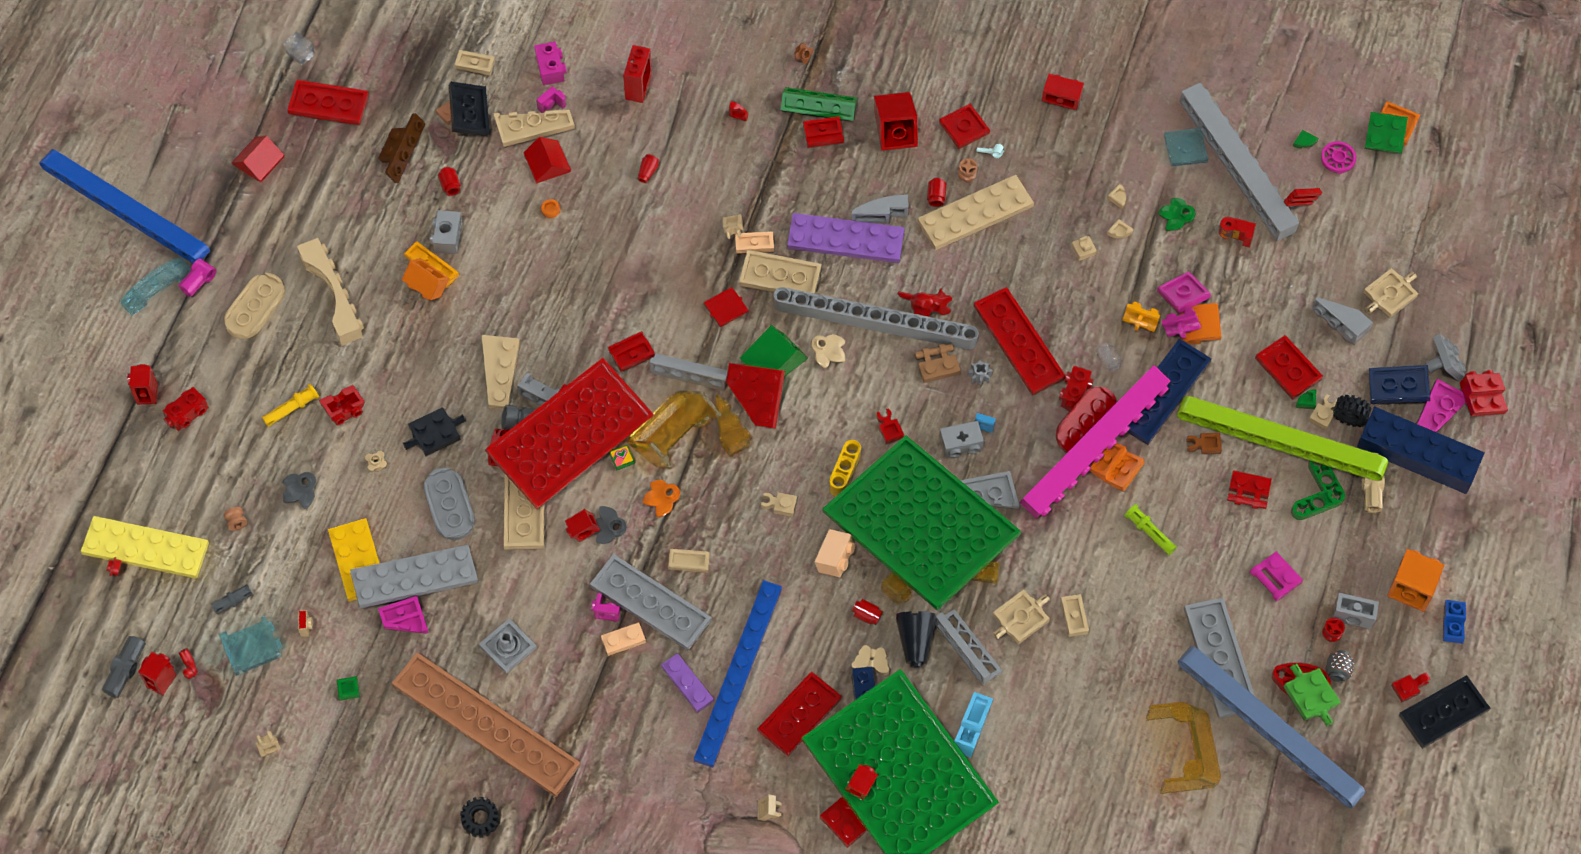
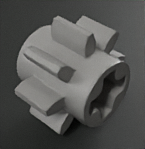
[968,360,993,386]

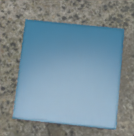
[975,413,996,433]

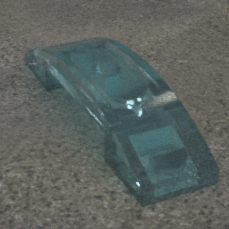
[120,257,191,316]

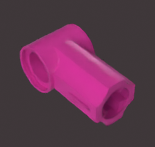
[178,259,217,297]

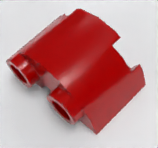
[319,385,365,425]

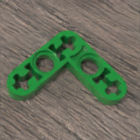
[1291,460,1345,520]

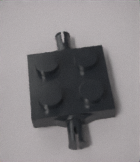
[403,407,466,457]

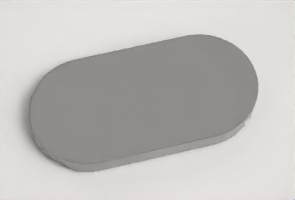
[424,468,475,540]

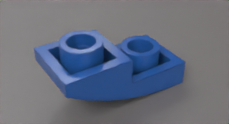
[1443,600,1466,644]

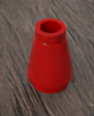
[637,154,659,183]

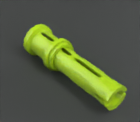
[1124,504,1177,556]

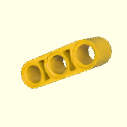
[829,440,861,497]

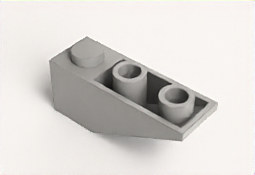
[1312,297,1373,345]

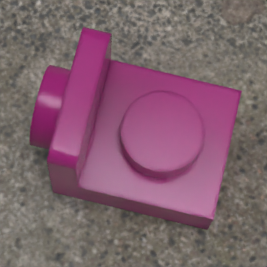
[536,86,566,113]
[591,593,620,622]

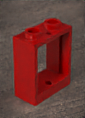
[623,45,652,103]

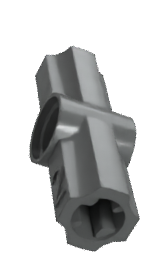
[102,636,146,698]

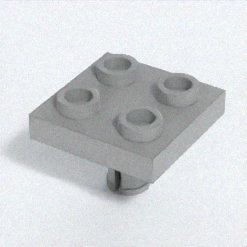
[1426,334,1466,381]
[479,618,537,674]

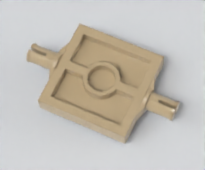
[1363,268,1418,318]
[992,590,1050,645]

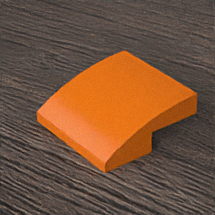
[1178,303,1222,344]
[1089,443,1145,492]

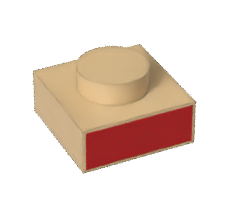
[298,610,313,637]

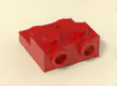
[1459,370,1508,416]

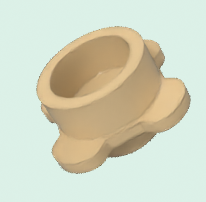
[365,451,387,471]

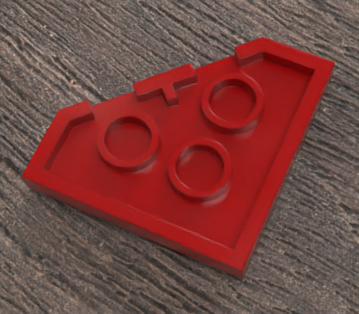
[726,363,785,429]

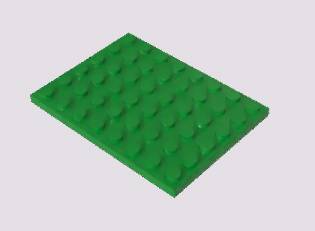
[822,435,1021,610]
[801,669,999,854]

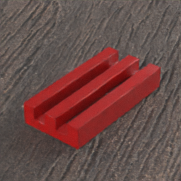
[1284,188,1322,206]

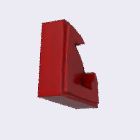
[729,101,748,121]

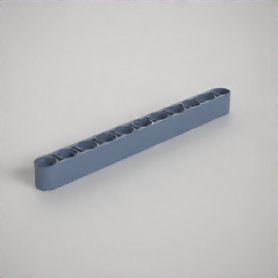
[1178,646,1366,808]

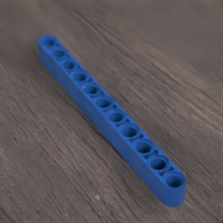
[39,149,210,264]

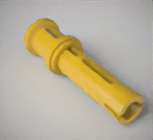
[262,383,319,427]

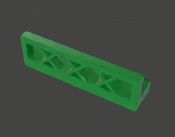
[781,87,858,121]

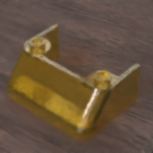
[627,390,722,468]
[1146,702,1221,794]

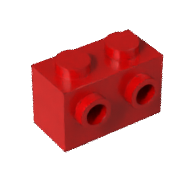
[1041,74,1084,111]
[127,364,158,405]
[138,652,176,696]

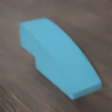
[954,692,993,758]

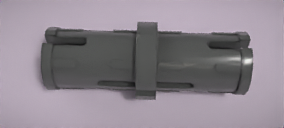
[211,584,253,614]

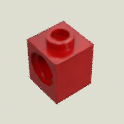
[565,509,600,542]
[845,764,878,800]

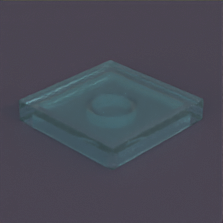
[1164,128,1208,167]

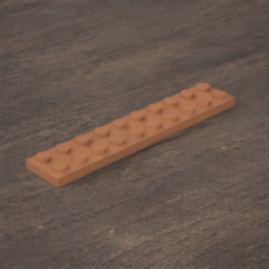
[392,652,581,797]

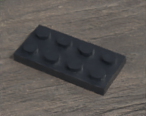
[1399,675,1491,749]

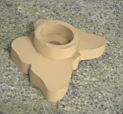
[851,645,889,675]

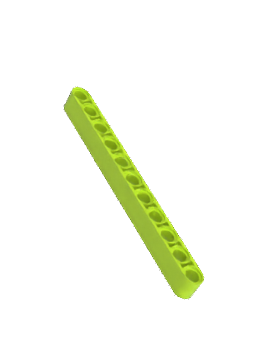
[1177,396,1388,481]

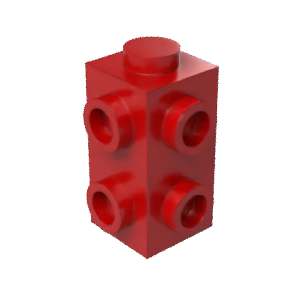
[1059,365,1094,411]
[162,387,209,432]

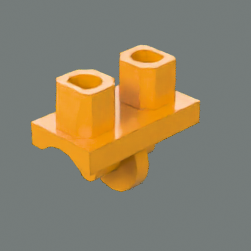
[1122,301,1160,332]

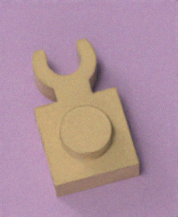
[723,214,743,239]
[1309,394,1337,430]
[761,493,797,517]
[256,731,281,757]

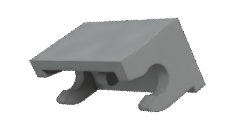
[517,373,560,406]

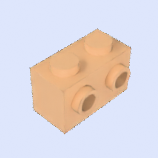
[815,529,855,578]

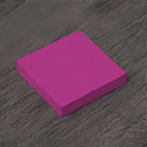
[1157,271,1211,314]

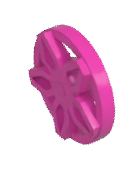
[1321,141,1356,174]

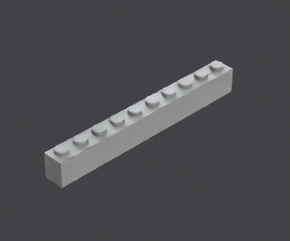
[1179,83,1299,241]

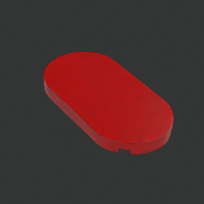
[1056,387,1117,453]

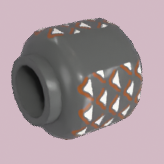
[1326,650,1354,682]

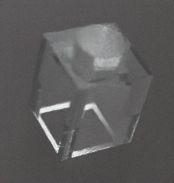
[284,31,315,65]

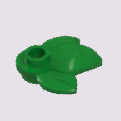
[1158,198,1196,231]

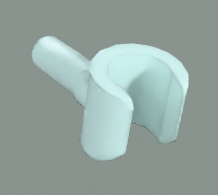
[977,144,1004,158]

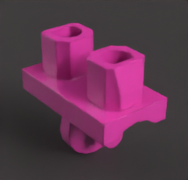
[1162,308,1201,338]

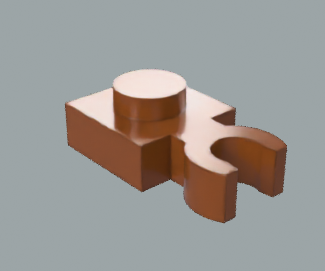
[1186,433,1222,454]

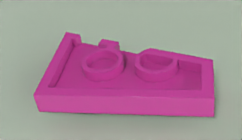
[1416,379,1466,432]

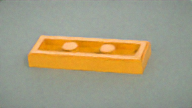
[404,241,459,288]

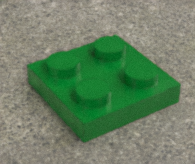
[1364,112,1408,154]

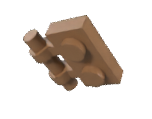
[915,343,961,383]

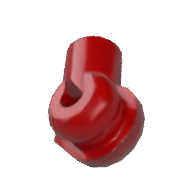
[179,648,198,679]

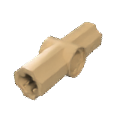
[1362,453,1385,513]

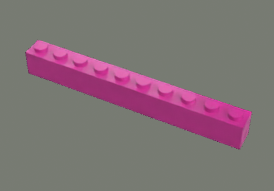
[1019,365,1170,519]

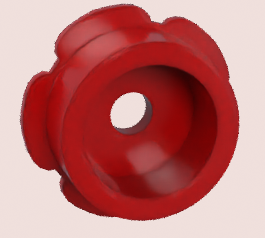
[106,557,122,576]

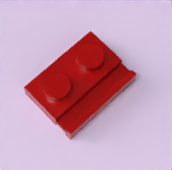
[803,116,844,148]
[608,331,655,372]

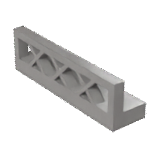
[650,353,728,391]
[935,609,1002,686]

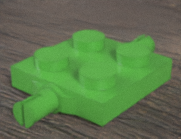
[1283,663,1341,727]

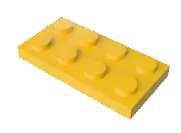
[328,518,379,602]

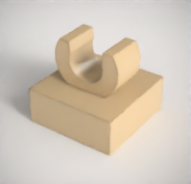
[1071,236,1097,261]
[758,794,782,821]

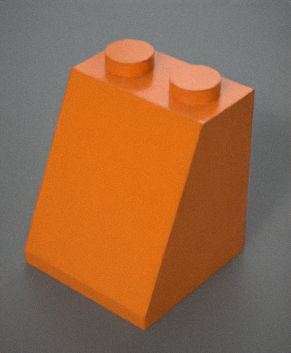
[1387,549,1445,612]

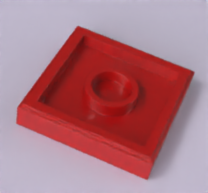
[939,103,990,149]

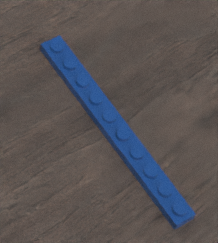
[694,580,782,768]

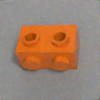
[402,258,449,300]

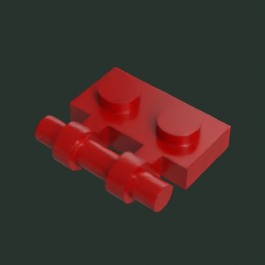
[1227,470,1272,509]

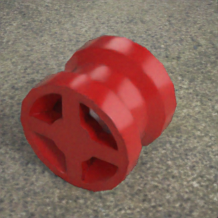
[1322,618,1345,642]

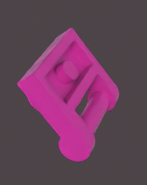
[1249,551,1303,602]

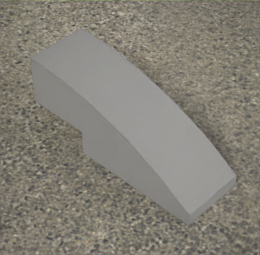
[851,195,908,223]

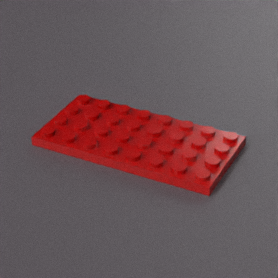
[485,358,654,509]

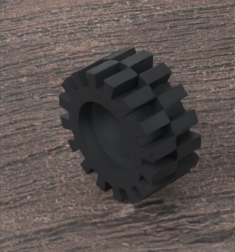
[1333,395,1371,427]
[460,797,499,838]

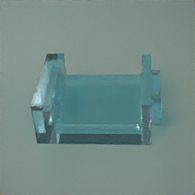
[219,616,283,676]

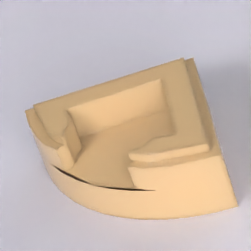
[1107,184,1126,209]
[1107,219,1134,238]

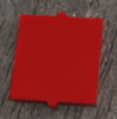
[704,287,749,327]

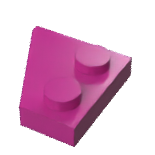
[378,596,429,634]

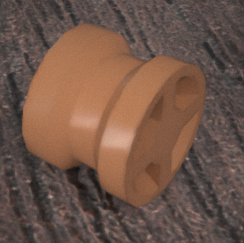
[958,158,978,182]
[223,507,247,531]

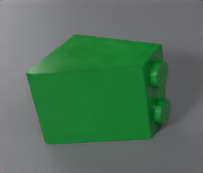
[740,325,808,377]

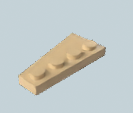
[493,110,575,147]
[482,335,520,410]

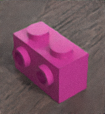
[534,41,567,85]

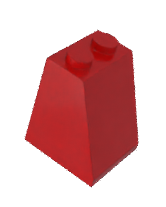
[874,92,918,151]

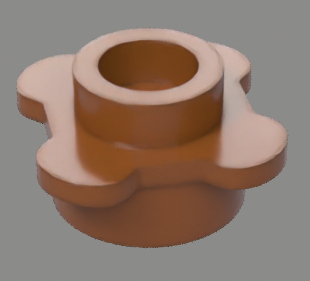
[794,43,813,64]

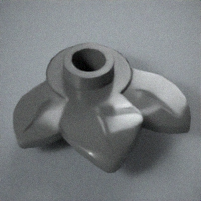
[282,472,316,509]
[595,506,627,544]

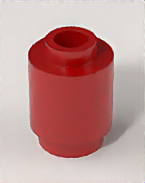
[438,167,461,196]
[927,178,947,207]
[852,599,883,625]

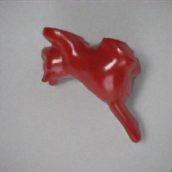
[897,288,952,317]

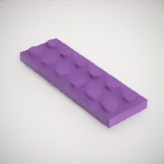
[787,213,905,263]

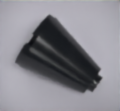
[896,611,936,668]

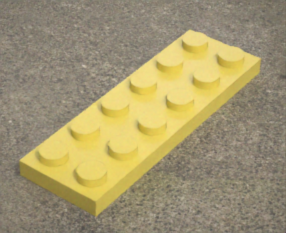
[81,516,209,579]

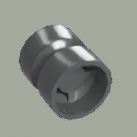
[501,404,534,430]

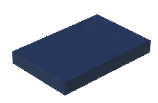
[1369,365,1430,404]

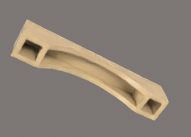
[297,238,364,346]

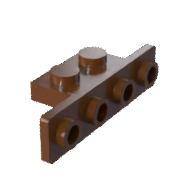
[378,113,425,183]

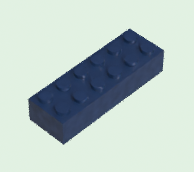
[1356,406,1485,494]

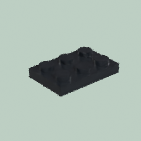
[448,81,490,137]

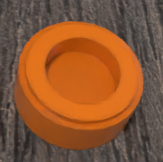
[541,199,560,218]

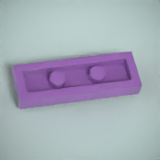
[661,653,714,713]

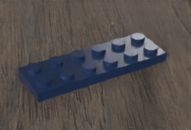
[1127,339,1212,445]

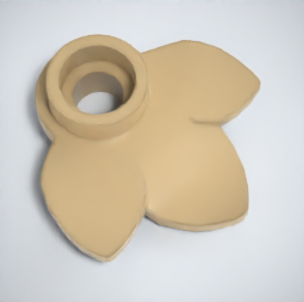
[811,334,845,368]

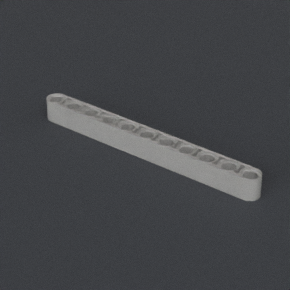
[774,287,978,350]

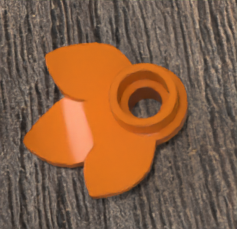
[642,480,681,518]

